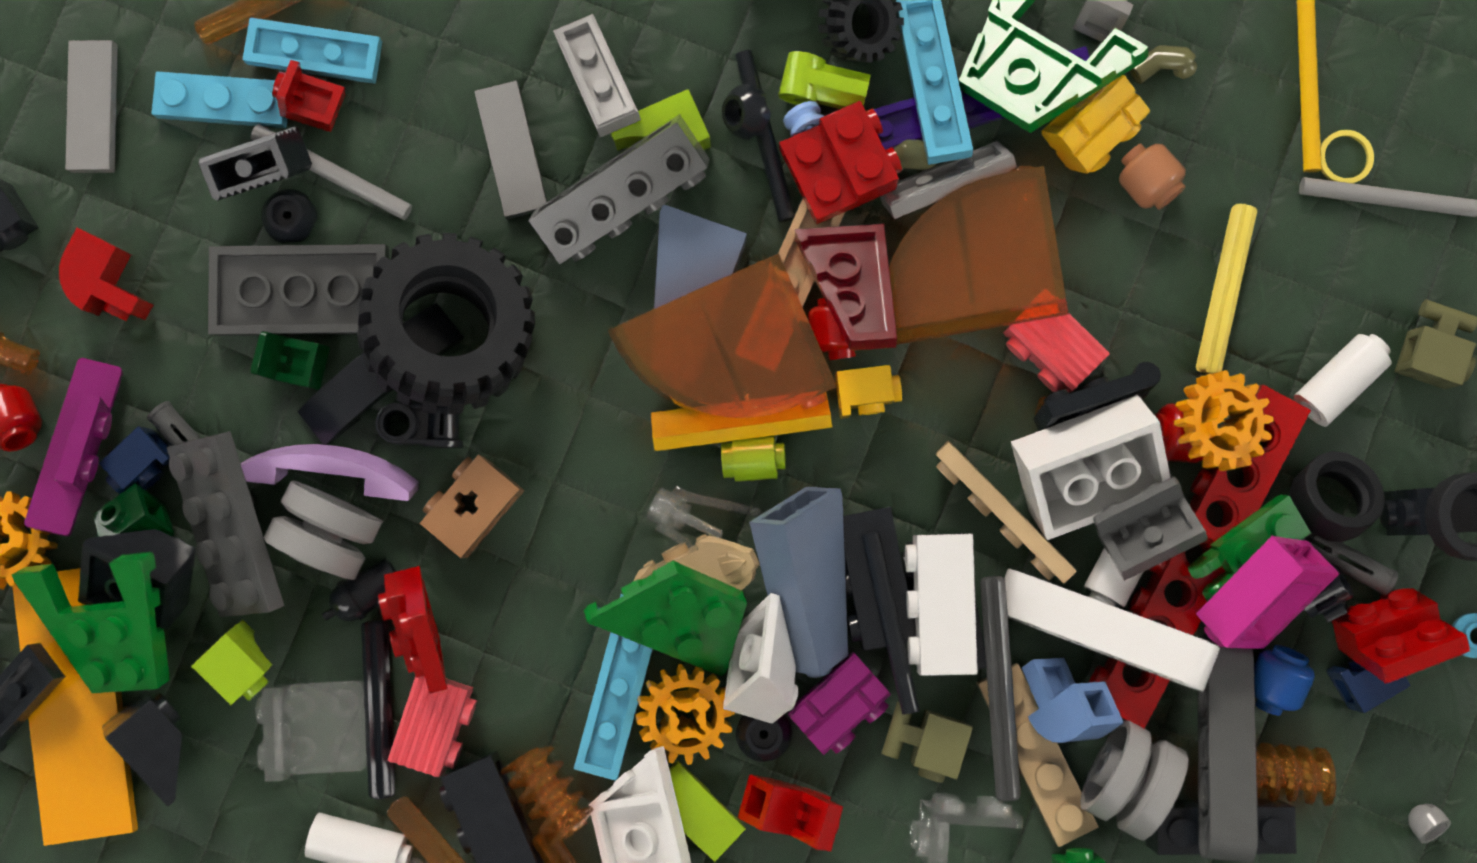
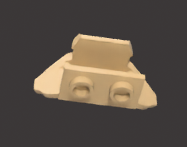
[634,534,760,593]

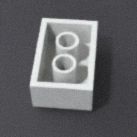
[1011,394,1171,540]

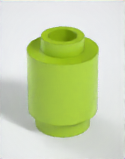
[721,435,786,482]

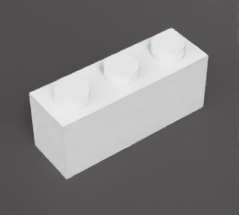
[905,534,977,676]

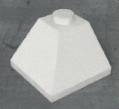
[723,593,798,724]

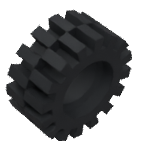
[818,0,904,62]

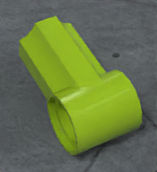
[778,51,871,109]

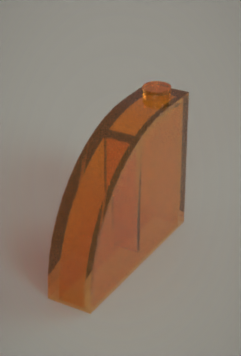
[889,166,1069,345]
[608,254,837,418]

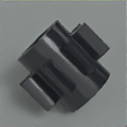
[1304,567,1354,623]

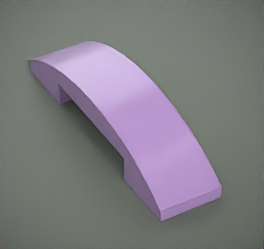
[241,444,419,501]

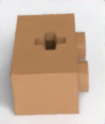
[420,454,525,558]

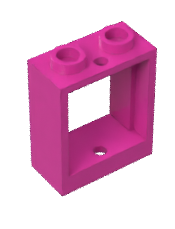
[1196,536,1340,649]

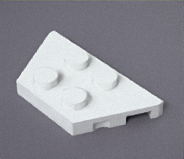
[589,746,692,863]

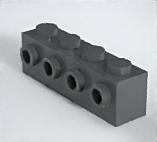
[528,114,710,264]

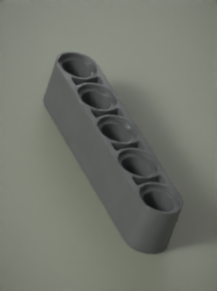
[1197,639,1258,863]

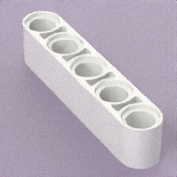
[1004,569,1220,692]

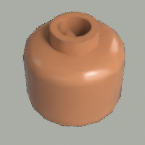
[1119,144,1186,210]

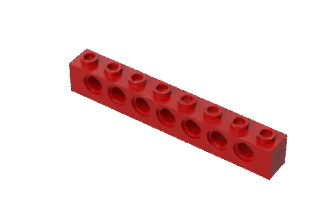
[1088,385,1311,729]

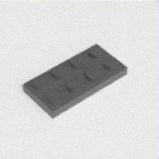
[208,244,389,336]
[166,431,284,617]

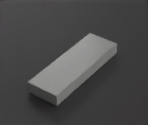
[553,14,641,137]
[65,40,118,173]
[474,81,547,220]
[880,141,1017,219]

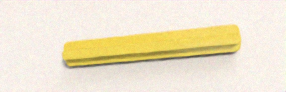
[1196,204,1257,374]

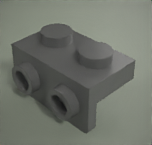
[1093,477,1208,581]

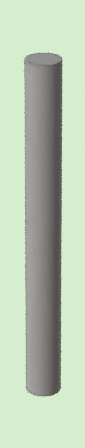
[251,124,412,220]
[1299,177,1477,217]

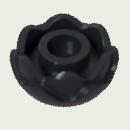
[722,83,771,140]
[261,189,318,243]
[735,715,792,762]

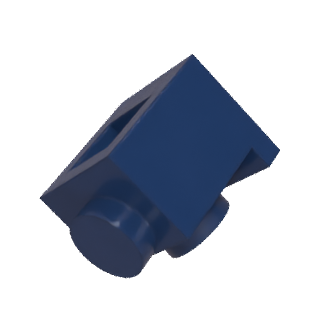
[99,426,170,494]
[1325,658,1411,713]

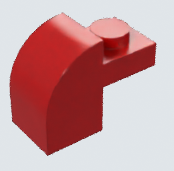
[59,227,154,321]
[737,774,843,852]

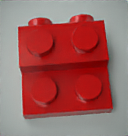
[779,101,902,225]
[378,566,448,694]
[1332,588,1470,684]

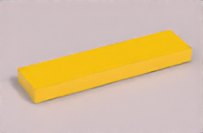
[651,389,832,451]

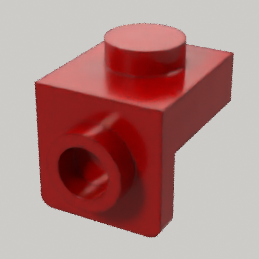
[272,60,345,132]

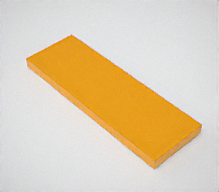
[12,568,138,846]

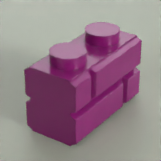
[787,651,891,755]

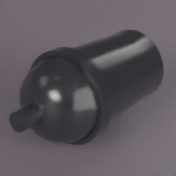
[322,558,396,621]

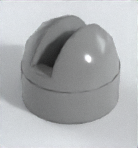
[1408,804,1451,844]

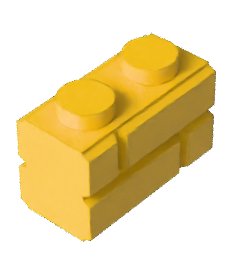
[1041,75,1150,174]

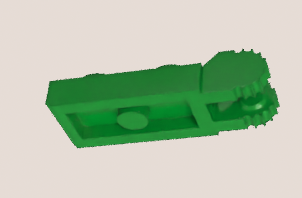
[1188,494,1311,601]

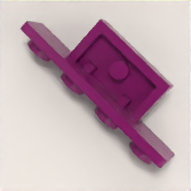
[24,358,123,537]

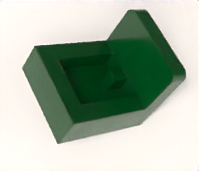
[251,331,330,390]

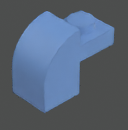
[1022,658,1124,743]

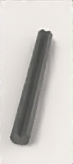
[980,576,1021,801]

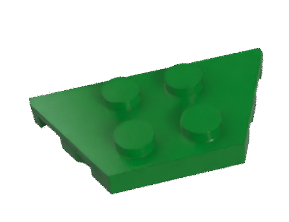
[584,560,747,676]

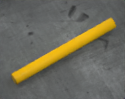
[1297,0,1322,172]

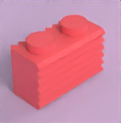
[1003,291,1110,393]
[388,676,477,777]

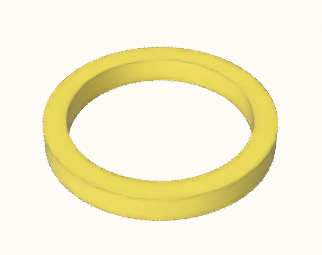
[1321,130,1374,184]

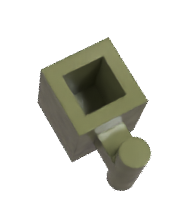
[1394,299,1477,390]
[881,701,973,783]

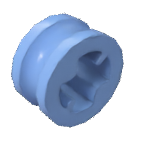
[783,101,824,137]

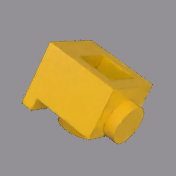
[835,365,902,419]

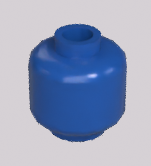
[1254,645,1315,716]

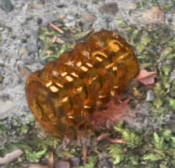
[1256,742,1336,806]
[500,745,594,849]

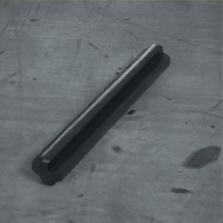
[361,620,395,799]

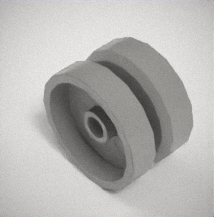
[263,481,383,580]
[1080,720,1189,841]

